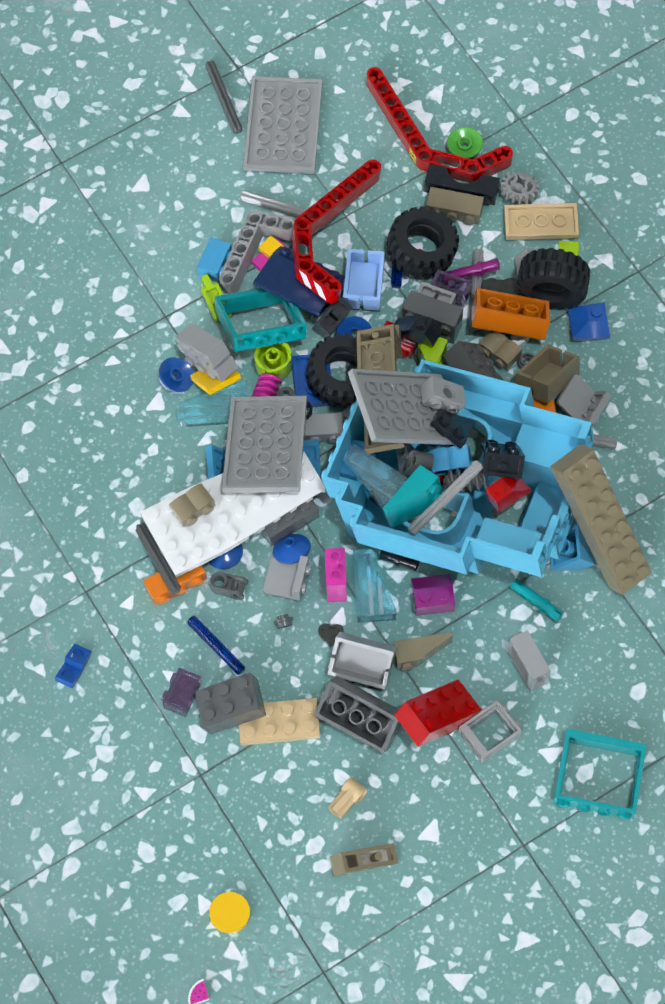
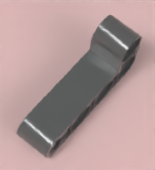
[397,443,434,477]

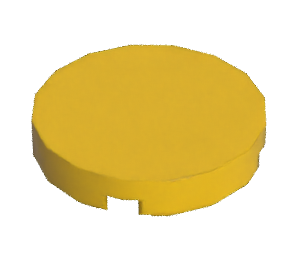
[209,892,250,934]

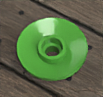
[447,127,483,158]

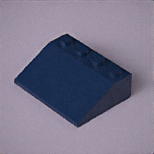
[253,246,345,316]

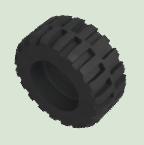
[386,206,459,279]
[517,248,591,309]
[307,333,357,408]

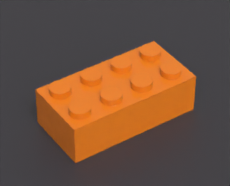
[472,288,550,340]

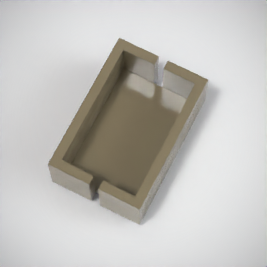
[516,344,580,404]

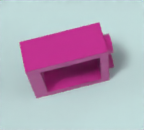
[325,548,347,602]

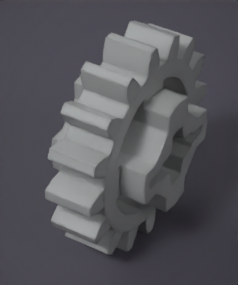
[500,170,540,205]

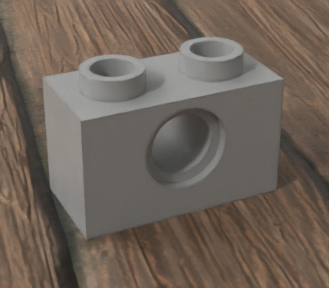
[421,376,466,414]

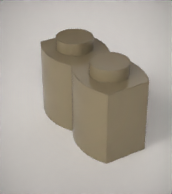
[479,331,522,371]
[169,483,216,527]

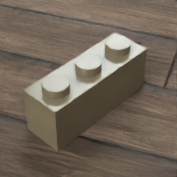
[426,187,484,225]

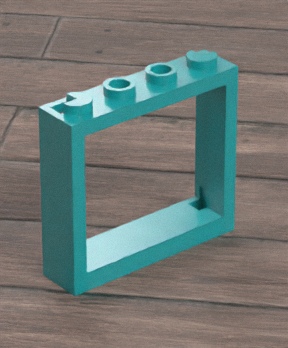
[215,288,307,352]
[553,729,647,820]

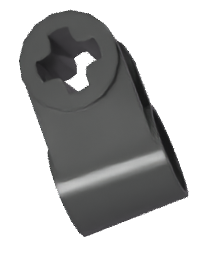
[210,572,249,600]

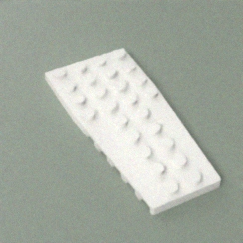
[140,451,326,578]

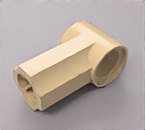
[328,777,368,819]

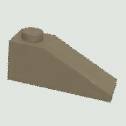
[393,632,453,671]
[330,843,398,877]

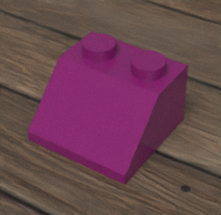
[411,574,455,616]

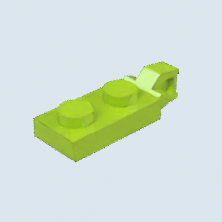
[200,274,232,323]

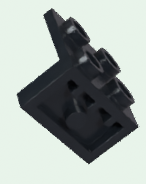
[480,440,525,479]

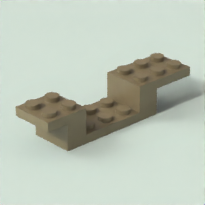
[357,324,405,454]

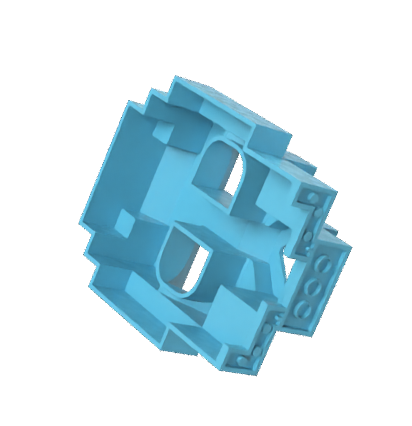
[321,359,594,577]

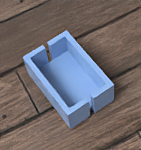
[343,249,385,311]

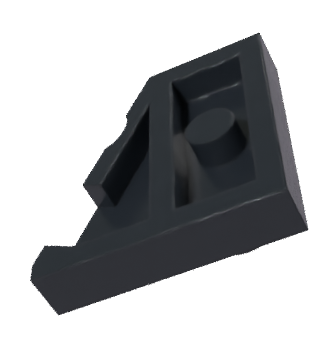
[430,409,475,449]

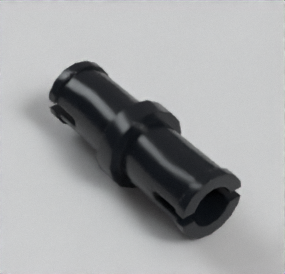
[379,550,420,571]

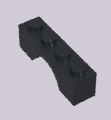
[424,164,500,205]

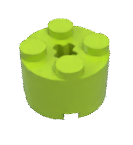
[254,342,292,380]

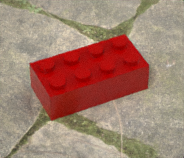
[395,679,482,747]

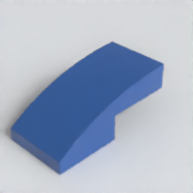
[55,643,92,689]

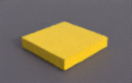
[190,370,241,395]

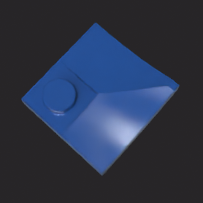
[568,302,610,341]

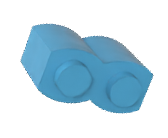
[429,445,472,476]

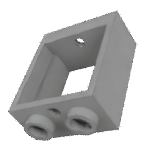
[508,630,551,692]
[458,700,522,764]

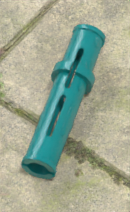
[510,578,564,622]

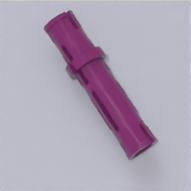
[444,258,500,283]

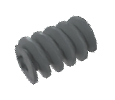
[445,467,486,493]

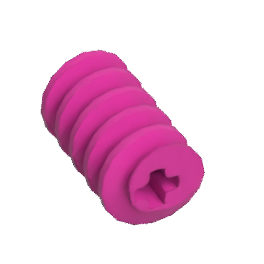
[251,374,282,397]

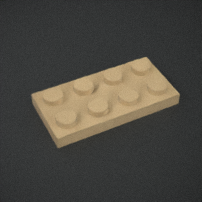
[504,203,579,240]
[239,698,320,746]

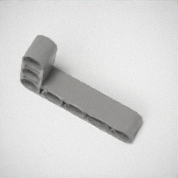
[219,210,294,294]

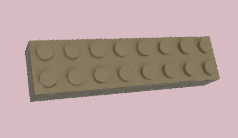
[550,444,652,595]

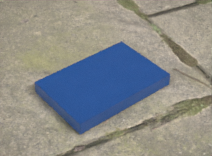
[292,354,331,408]

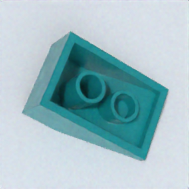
[383,465,443,528]

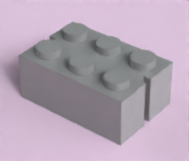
[175,323,238,382]
[327,632,397,690]

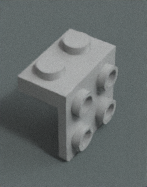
[557,374,612,425]
[263,556,311,601]

